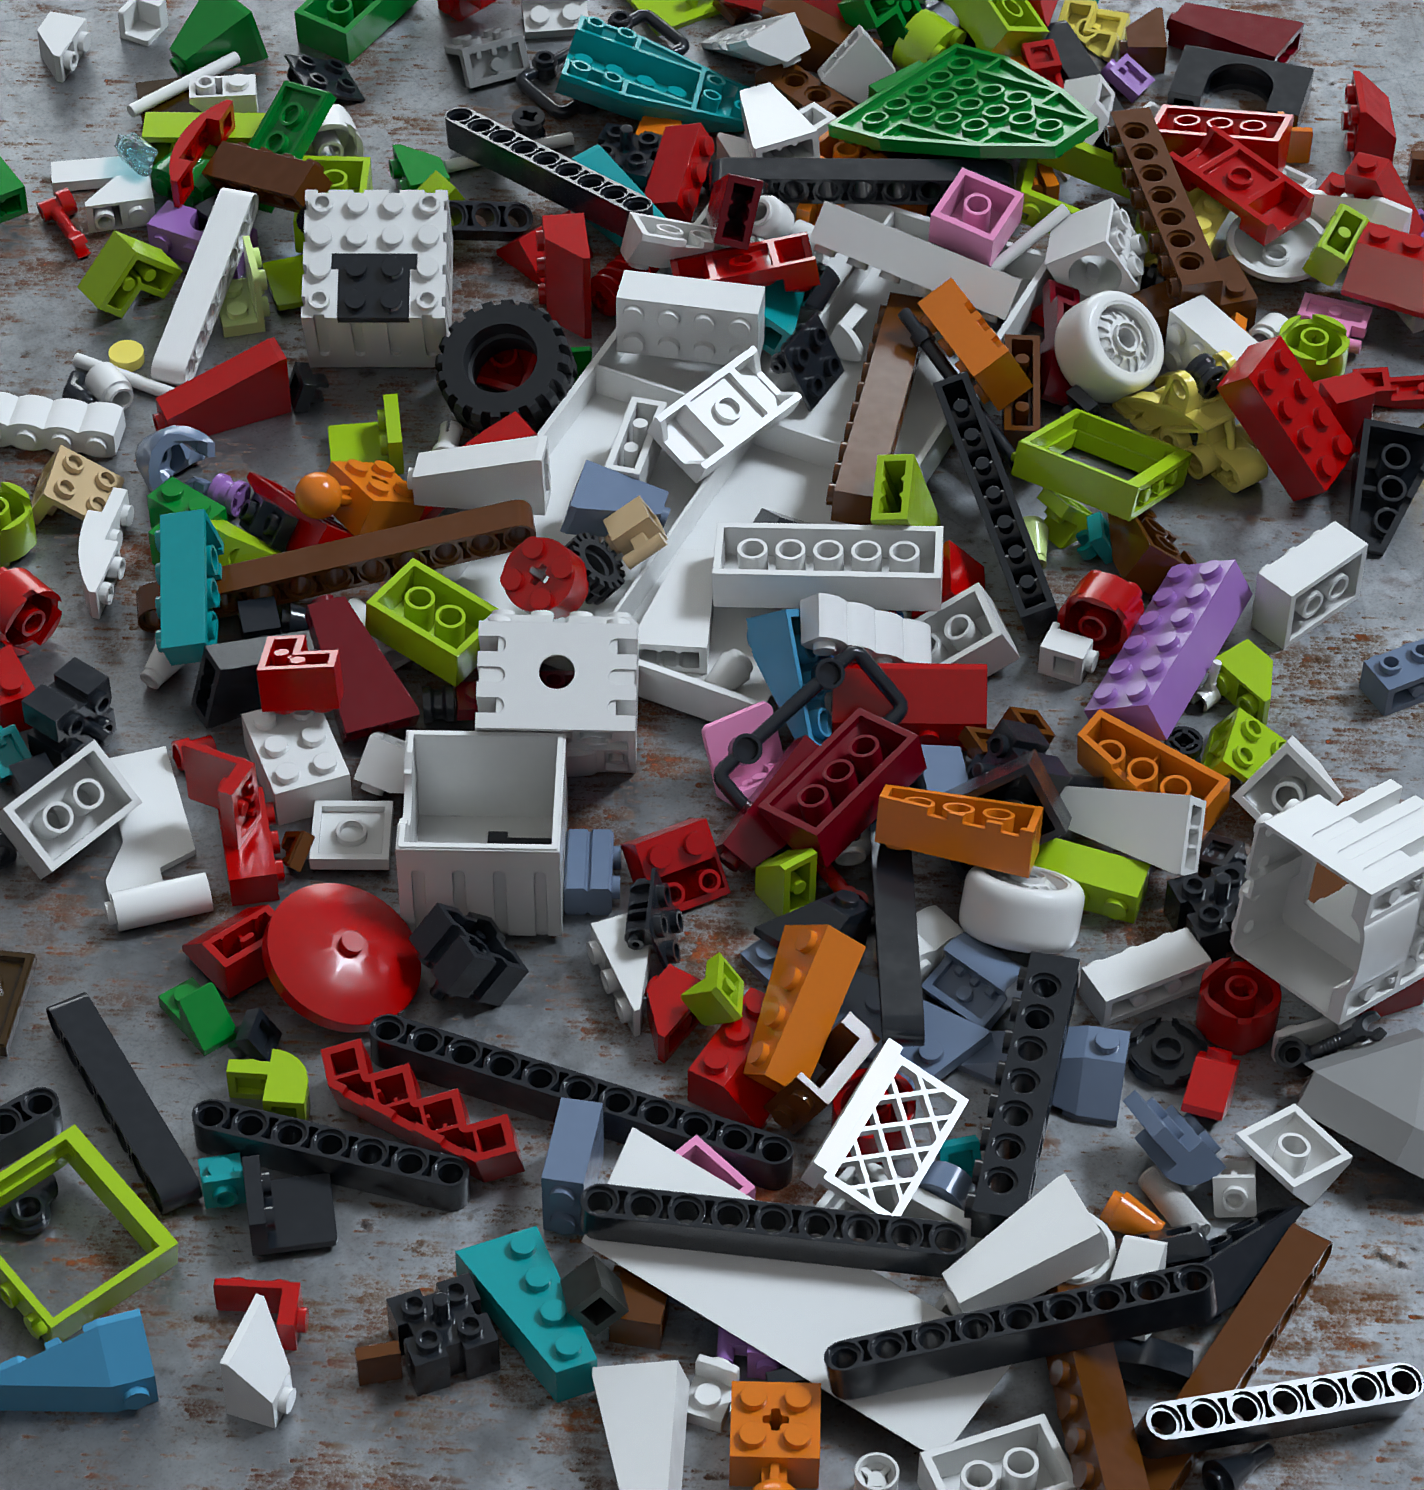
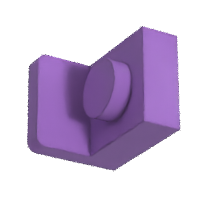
[1100,53,1155,103]

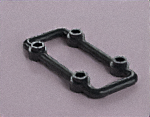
[516,9,690,119]
[713,646,908,812]

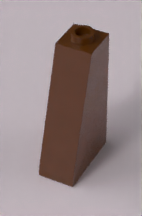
[762,0,882,73]

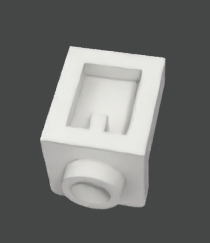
[1212,1158,1257,1218]
[687,1354,740,1433]

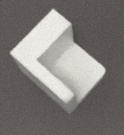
[118,0,169,46]

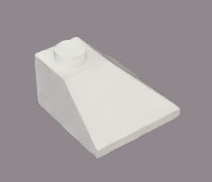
[1232,735,1344,821]
[220,1294,296,1429]

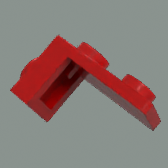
[213,1277,309,1351]

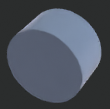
[919,1161,976,1211]

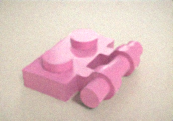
[1297,292,1373,355]

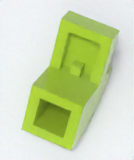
[226,1049,311,1121]

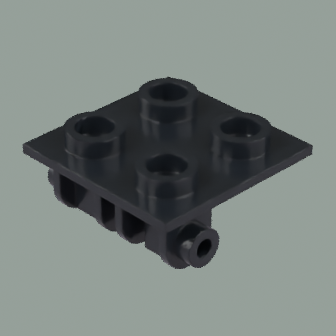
[284,54,365,102]
[770,312,845,411]
[624,868,684,969]

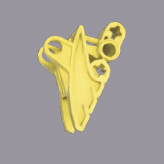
[1112,350,1268,493]

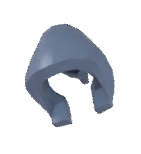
[135,425,215,496]

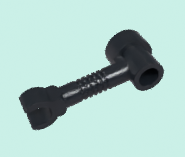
[1274,1011,1387,1077]

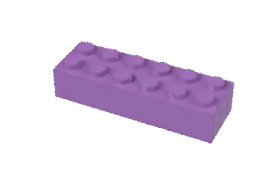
[1084,559,1253,741]

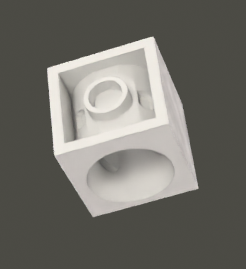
[1045,198,1147,302]

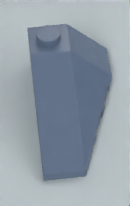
[958,1025,1130,1127]

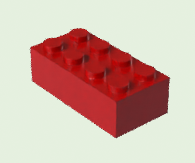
[1216,335,1357,502]

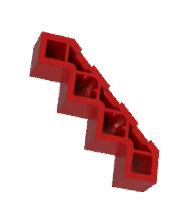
[320,1038,525,1183]

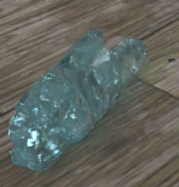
[114,132,158,177]

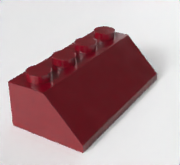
[757,708,927,868]

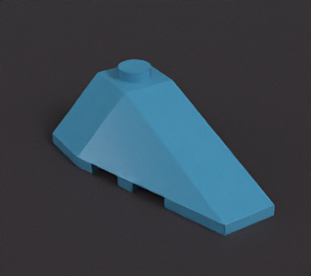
[746,609,832,746]
[0,1308,159,1412]

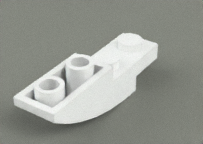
[78,487,134,619]

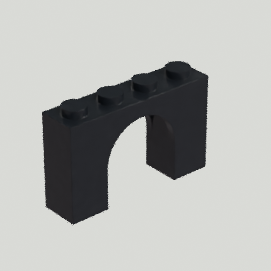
[1167,45,1314,127]

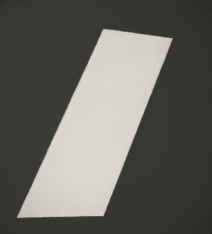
[581,1127,1011,1451]

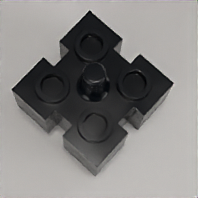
[598,122,663,193]
[21,657,117,769]
[966,719,1072,794]
[1163,861,1248,964]
[409,903,529,1006]
[386,1272,500,1397]

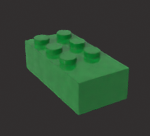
[294,0,418,64]

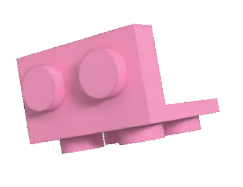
[701,701,783,806]

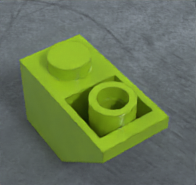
[1215,639,1273,726]

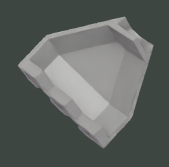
[1297,1028,1424,1179]

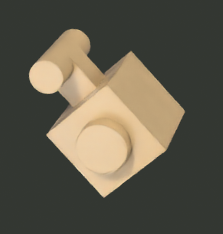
[603,495,668,570]

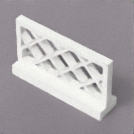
[800,1038,969,1216]

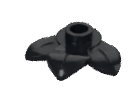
[0,1174,58,1235]

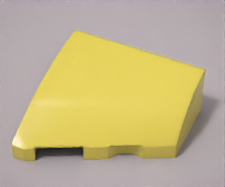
[1058,0,1131,62]

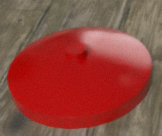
[262,883,421,1033]

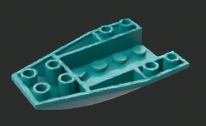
[555,15,751,132]

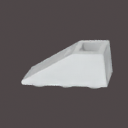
[1055,74,1115,181]
[586,913,651,1037]

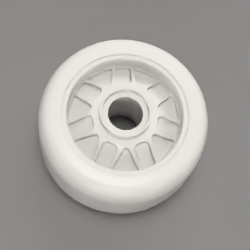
[1054,291,1164,403]
[959,866,1085,954]

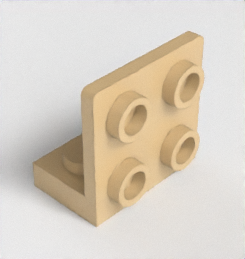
[31,445,124,526]

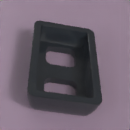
[800,265,840,311]
[1114,1223,1212,1266]

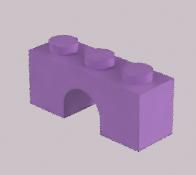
[147,200,258,279]

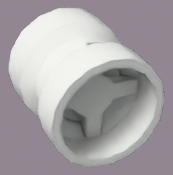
[853,1452,900,1490]

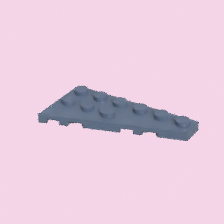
[740,939,993,1091]

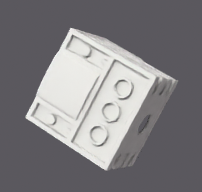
[475,609,639,777]
[1230,779,1424,1025]

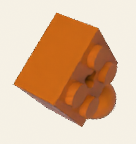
[294,459,425,536]
[729,1381,821,1490]

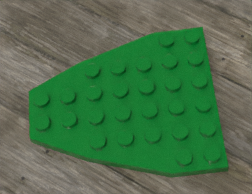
[828,43,1098,159]

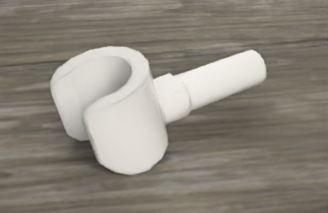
[1190,659,1222,712]

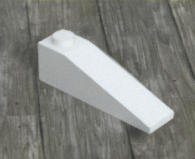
[620,212,765,270]

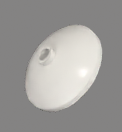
[1226,216,1323,283]

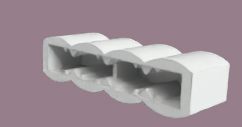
[0,392,126,458]
[800,593,932,663]

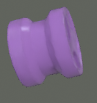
[207,473,251,517]

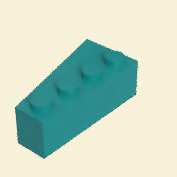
[155,509,224,666]
[455,1226,598,1403]

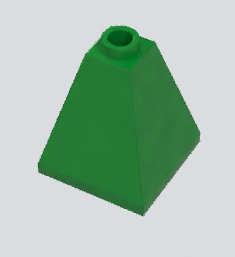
[169,0,268,76]

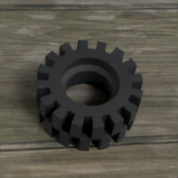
[565,532,625,605]

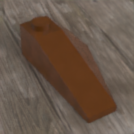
[1108,508,1197,595]

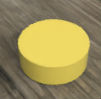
[108,340,145,372]

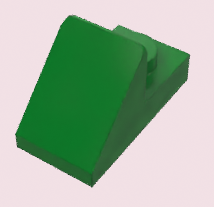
[158,977,237,1057]

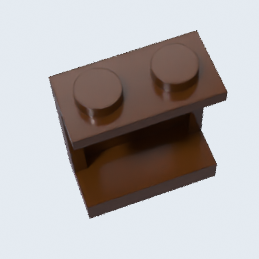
[763,1012,881,1135]

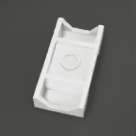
[647,346,802,484]

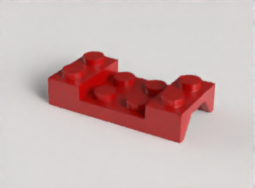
[1169,125,1315,246]
[670,232,821,292]

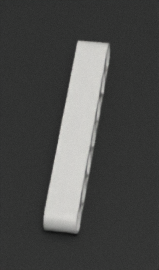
[151,188,259,386]

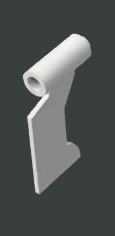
[104,746,213,932]

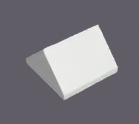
[1234,1103,1353,1206]

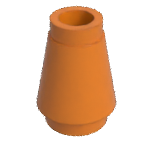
[1099,1189,1166,1235]

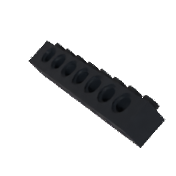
[933,371,1059,640]
[964,951,1080,1239]

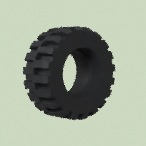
[435,299,578,435]

